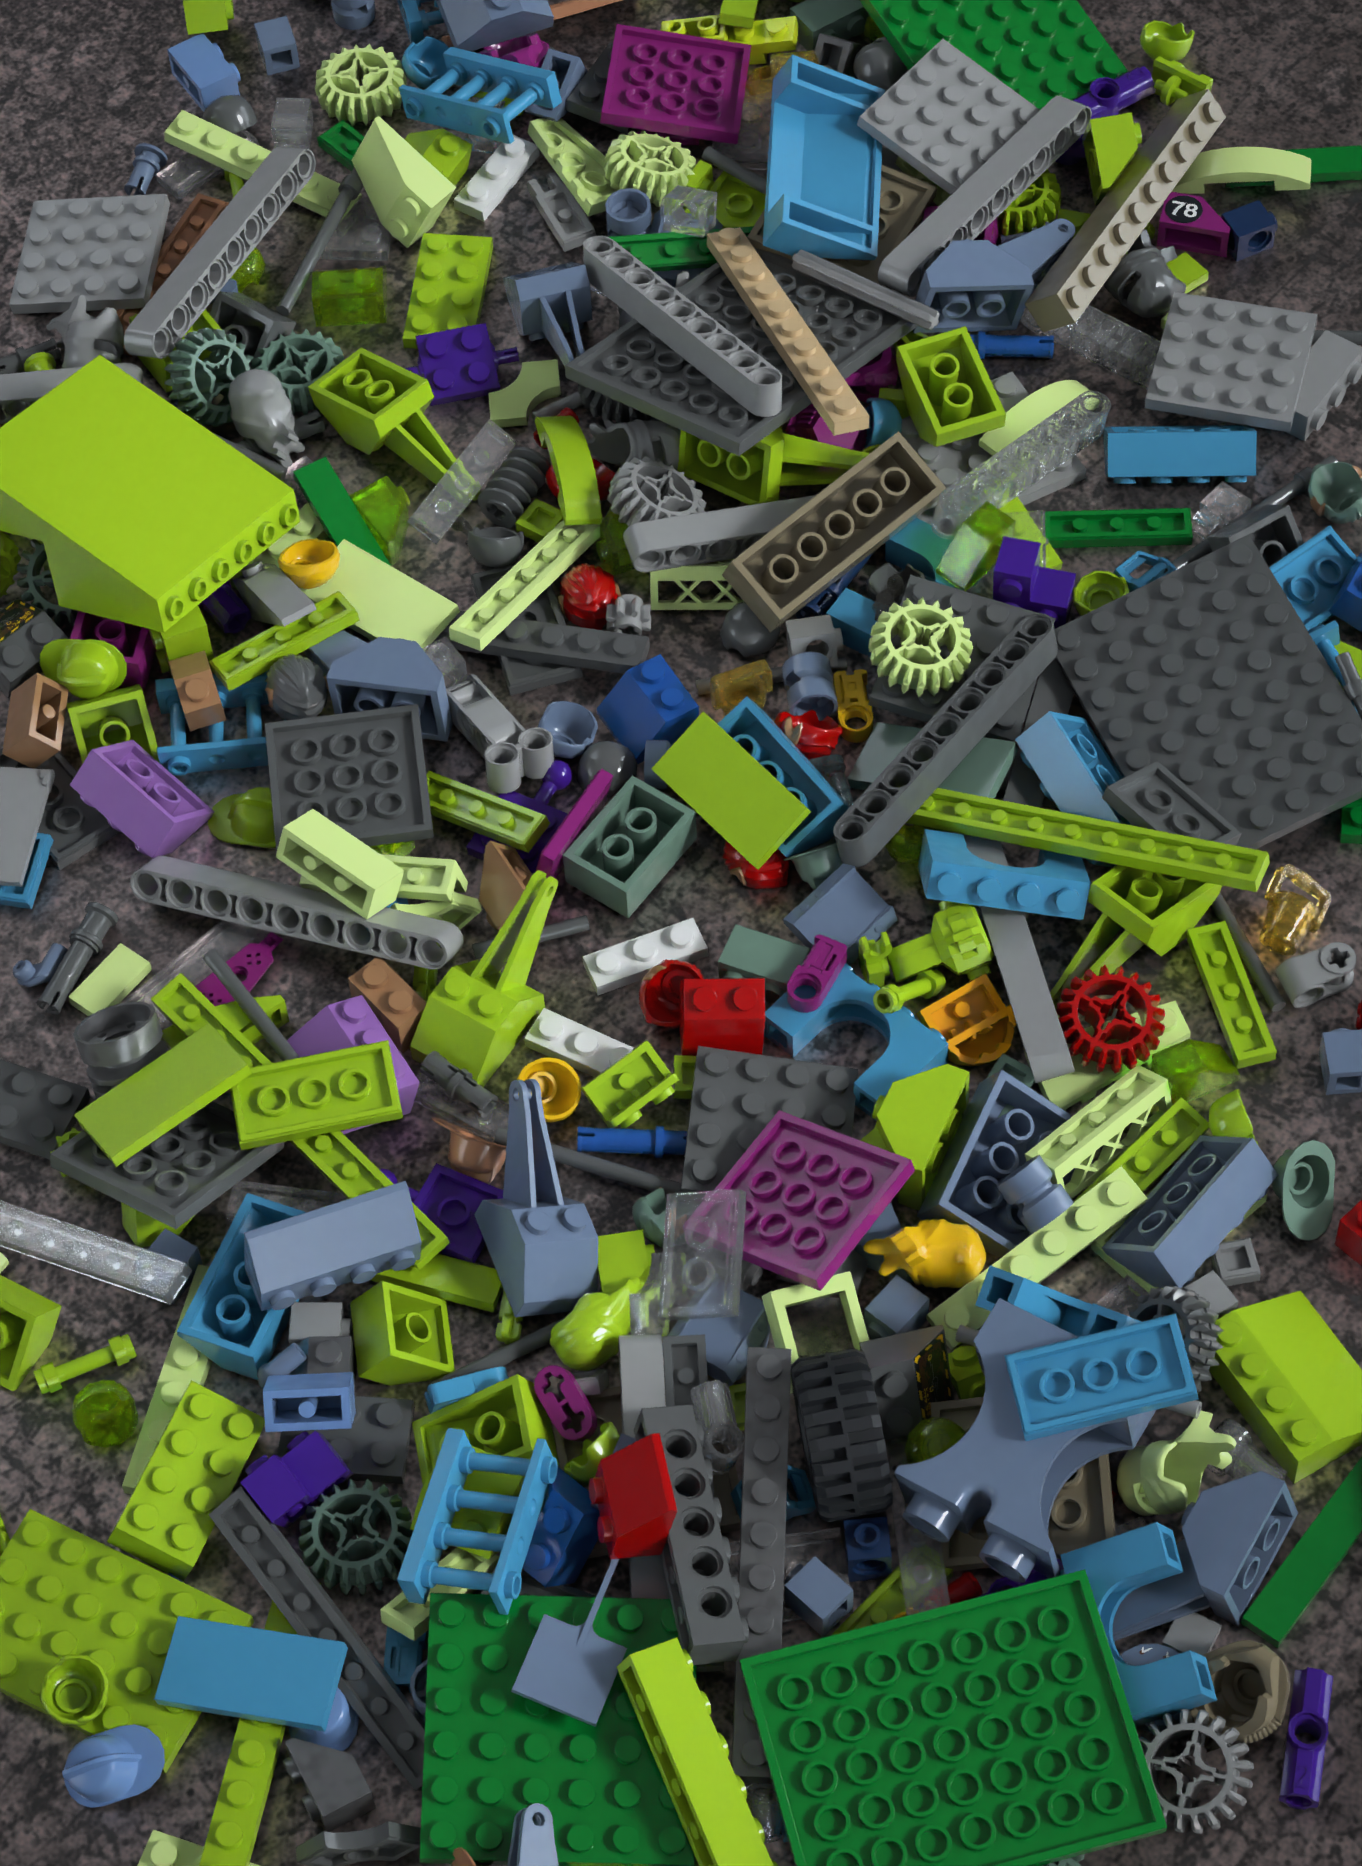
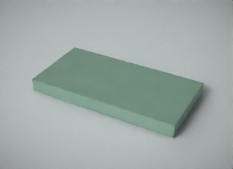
[847,722,1018,799]

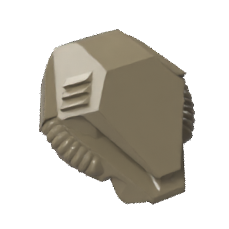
[1188,1640,1291,1752]

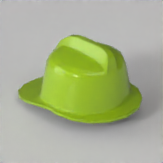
[40,639,127,699]
[208,787,276,848]

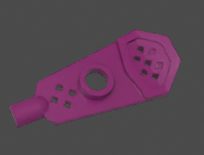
[195,932,283,1006]

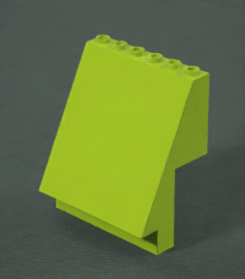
[0,355,300,632]

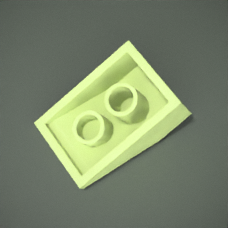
[351,116,456,248]

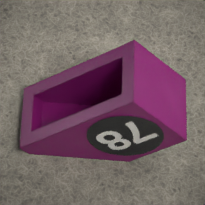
[1157,192,1230,257]

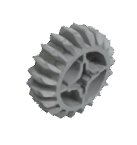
[607,456,707,526]
[1139,1709,1254,1834]

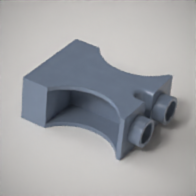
[894,1298,1156,1583]

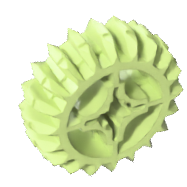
[315,43,407,126]
[604,131,696,207]
[868,596,973,698]

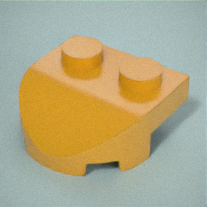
[916,973,1016,1066]

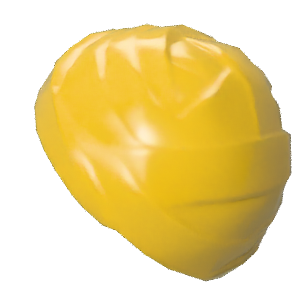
[278,539,340,589]
[517,1057,581,1122]

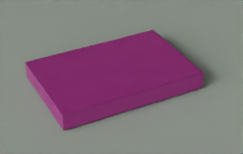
[536,769,613,879]

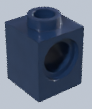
[1221,200,1278,262]
[844,1516,892,1582]

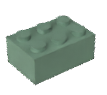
[563,775,697,918]

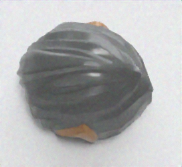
[265,654,329,720]

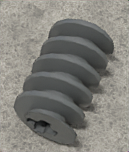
[478,447,551,528]

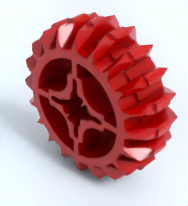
[1056,965,1165,1074]

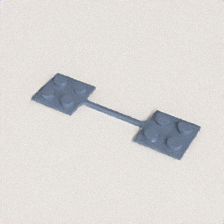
[511,1433,690,1727]

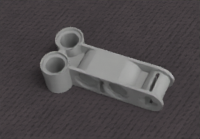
[446,674,554,793]

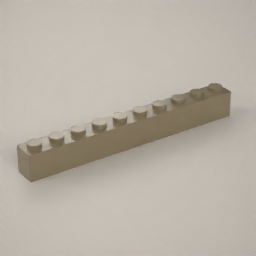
[1025,89,1226,332]

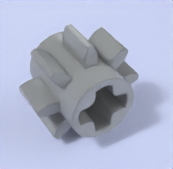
[606,594,651,636]

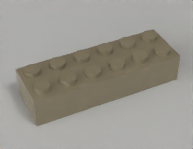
[722,431,947,633]

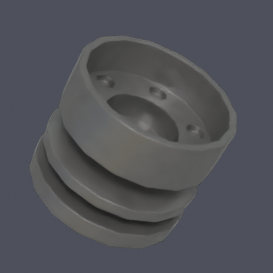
[73,1002,168,1099]

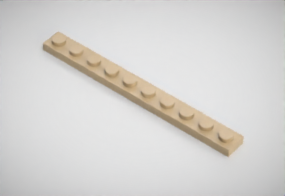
[707,227,870,436]

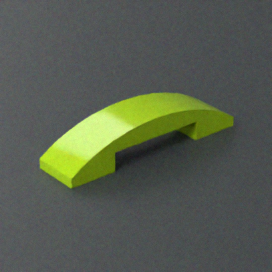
[535,416,602,525]

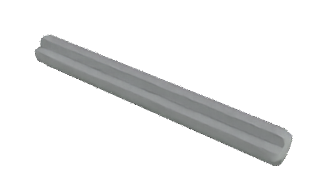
[792,250,940,330]

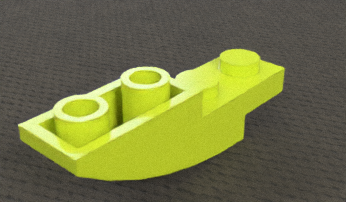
[660,14,799,65]

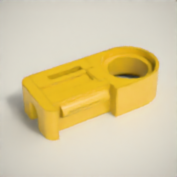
[833,669,873,743]

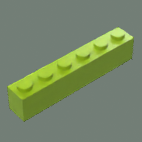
[616,1637,778,1866]

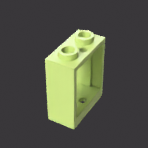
[761,1271,869,1394]

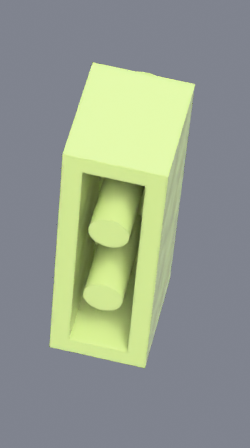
[276,809,404,920]

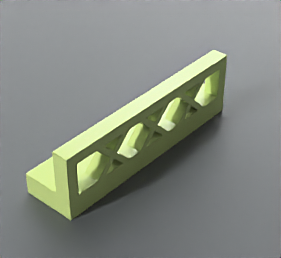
[650,559,744,610]
[299,854,468,902]
[1025,1065,1173,1199]

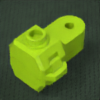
[887,901,994,983]

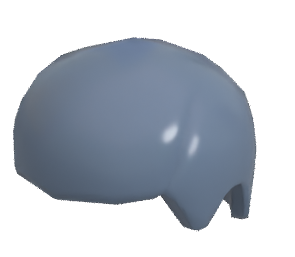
[537,701,598,759]

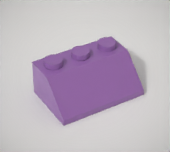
[70,740,215,858]
[287,995,420,1134]

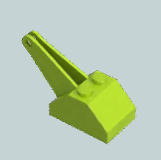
[893,326,1006,447]
[308,347,480,508]
[677,426,870,505]
[1050,865,1222,1018]
[410,870,558,1088]
[860,1064,970,1211]

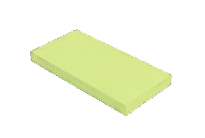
[299,539,460,651]

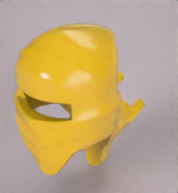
[863,1219,986,1289]

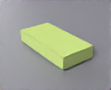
[68,943,152,1016]

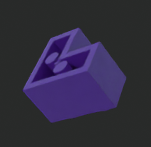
[992,536,1076,629]
[240,1430,353,1529]

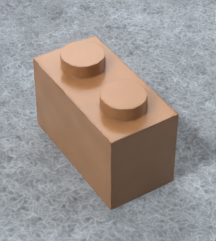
[2,672,69,769]
[348,957,427,1053]

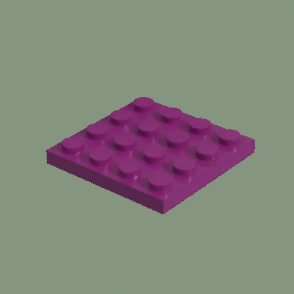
[600,24,751,144]
[684,1110,915,1291]

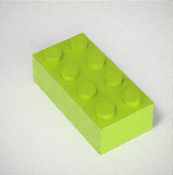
[107,1380,265,1581]

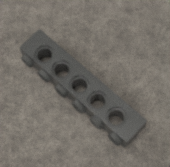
[634,1404,749,1665]

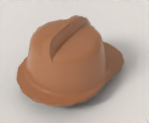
[431,1116,506,1184]

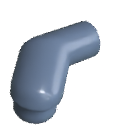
[13,943,68,988]
[257,1342,307,1389]

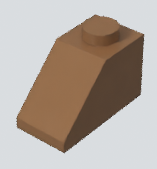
[168,650,227,731]
[479,840,532,931]

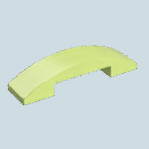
[1172,147,1311,194]
[978,380,1103,465]

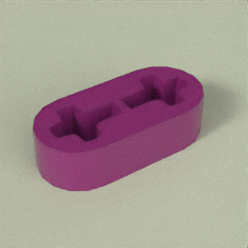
[534,1365,597,1442]

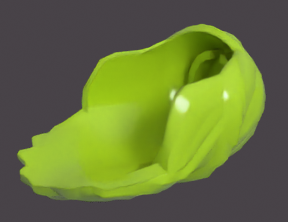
[550,1276,648,1371]

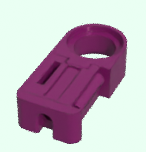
[787,934,847,1013]

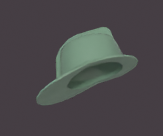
[783,836,843,890]
[1271,1140,1335,1241]

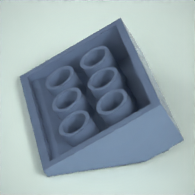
[917,1070,1075,1258]

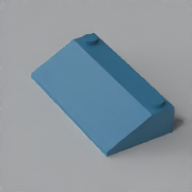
[763,54,885,260]

